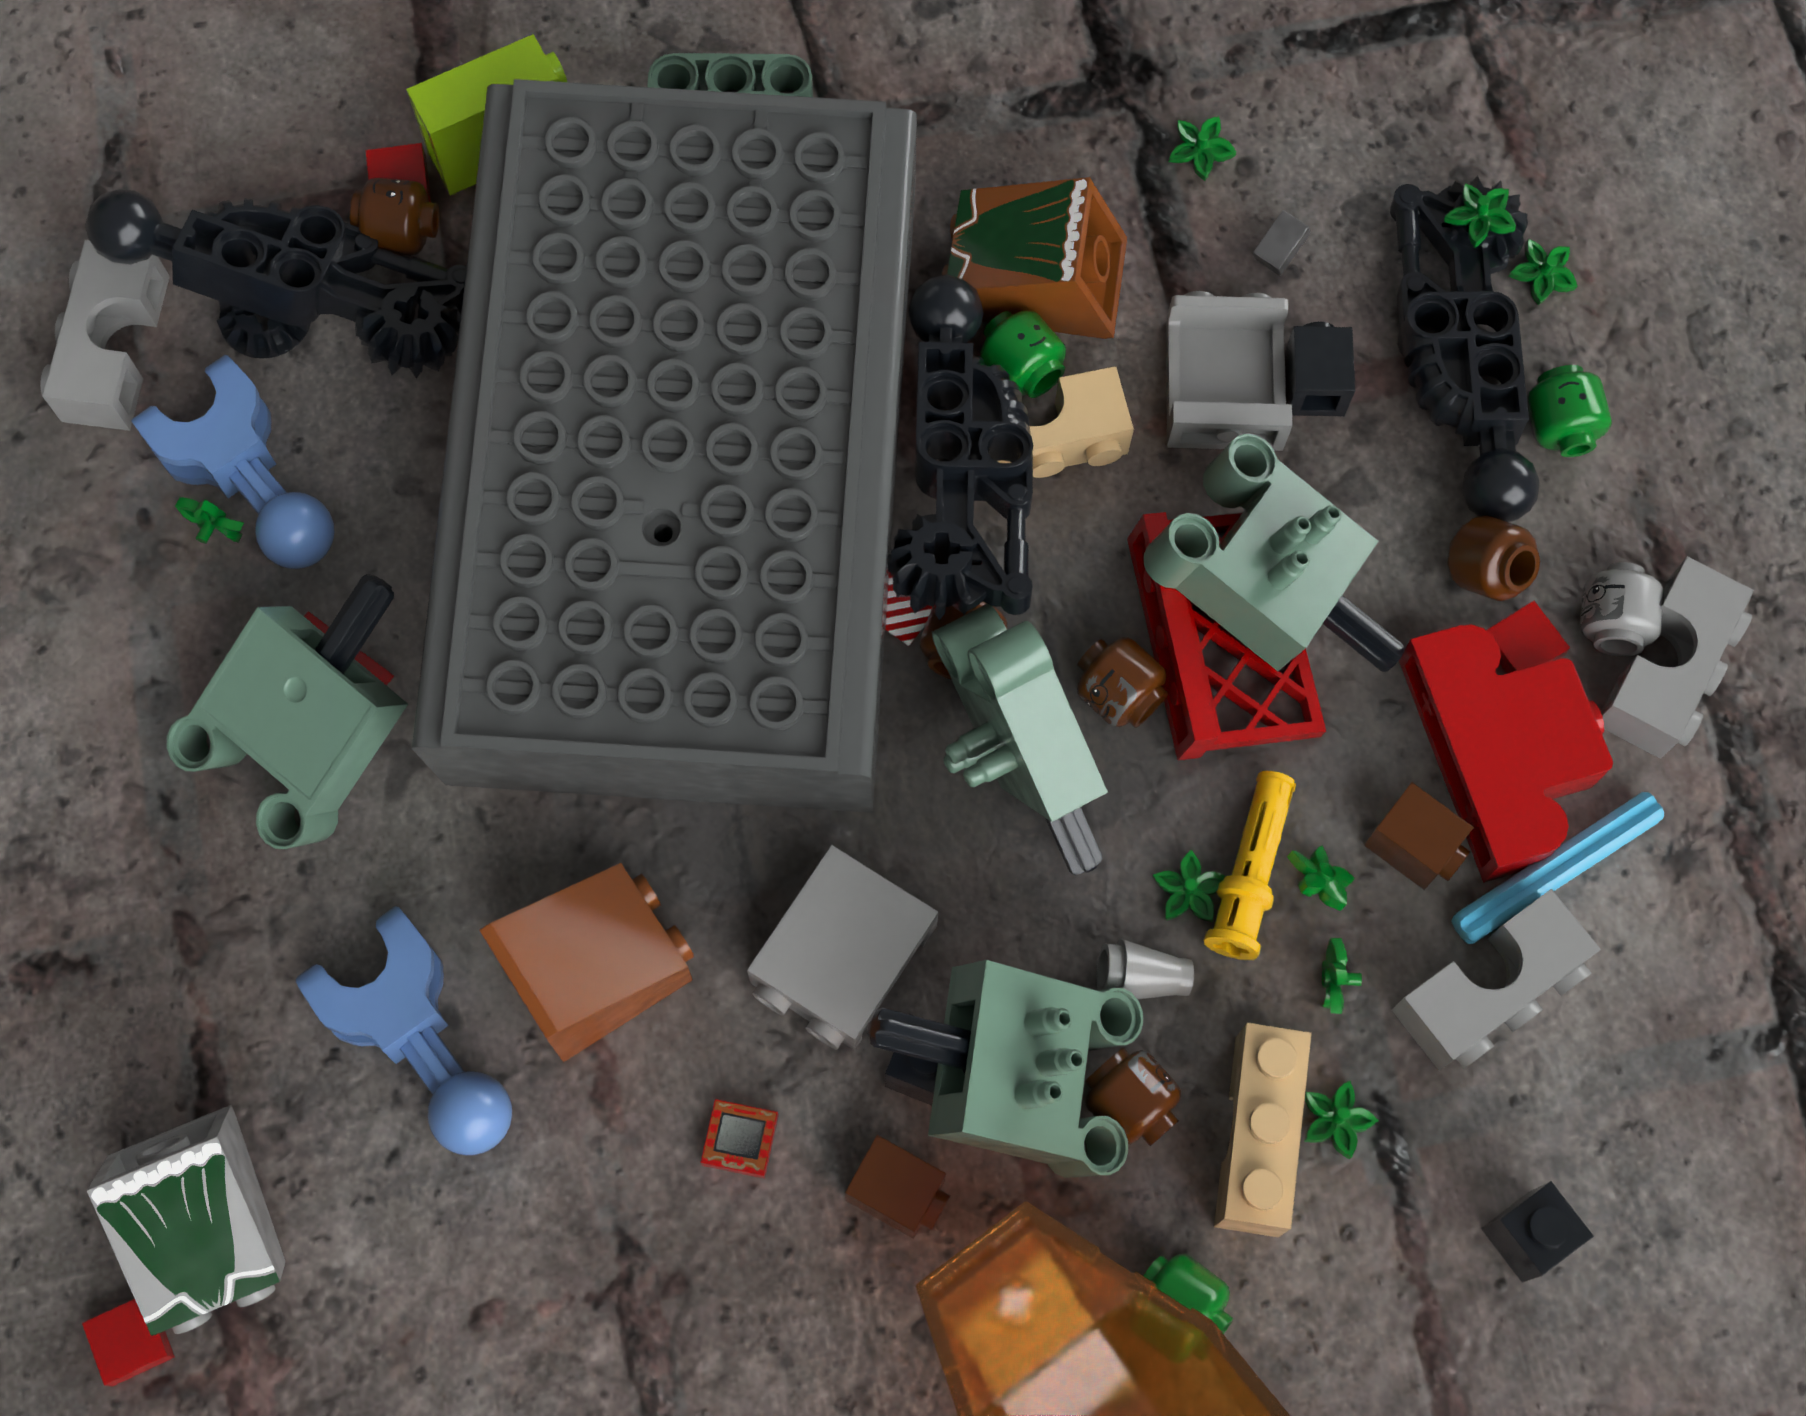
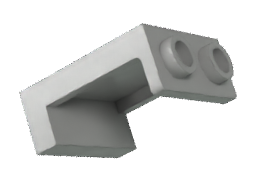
[1166,291,1292,451]
[747,845,938,1050]

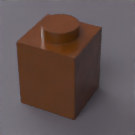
[1364,782,1474,890]
[845,1135,951,1239]

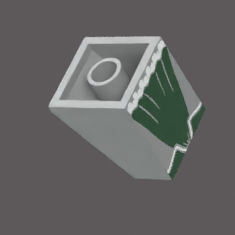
[87,1105,286,1336]

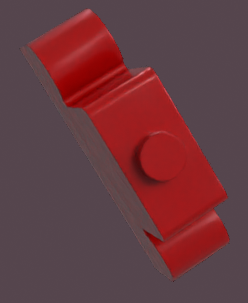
[1399,624,1613,883]

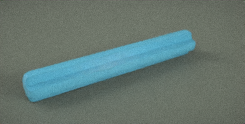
[1451,792,1664,944]

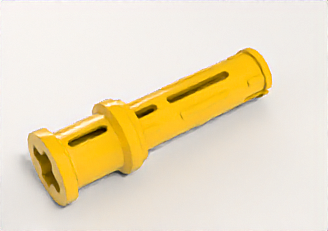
[1203,771,1296,960]

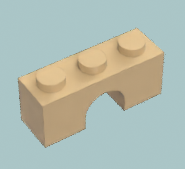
[943,366,1134,478]
[1214,1023,1311,1237]

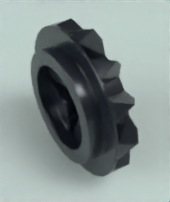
[217,287,311,359]

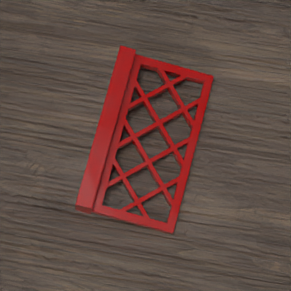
[1127,512,1326,761]

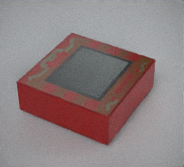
[701,1099,779,1179]

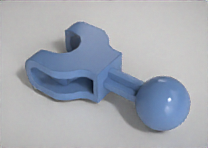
[131,355,334,569]
[296,906,512,1156]

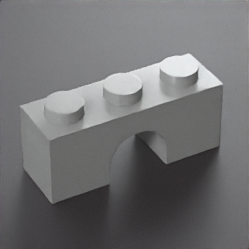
[40,240,170,431]
[1601,556,1754,759]
[1391,889,1601,1071]

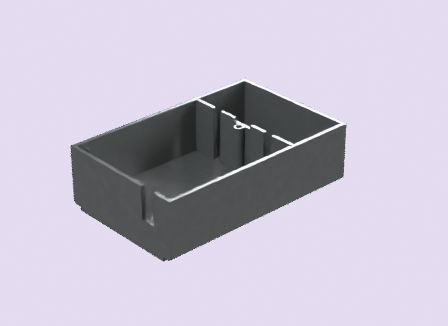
[412,79,917,813]

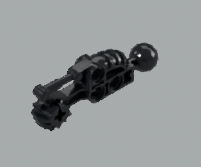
[1390,175,1539,522]
[85,189,467,379]
[888,274,1034,620]

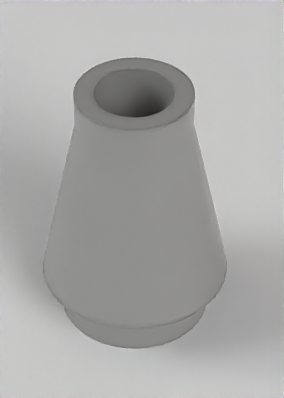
[1096,939,1194,999]

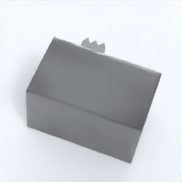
[1253,210,1310,276]

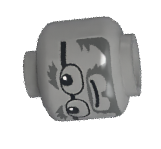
[1580,562,1664,656]

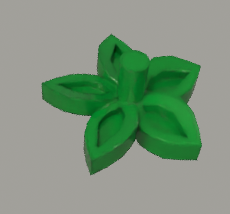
[1168,116,1237,181]
[1444,183,1516,248]
[1508,239,1578,305]
[175,497,244,544]
[1287,845,1355,911]
[1152,850,1226,923]
[1322,938,1362,1014]
[1304,1081,1379,1159]

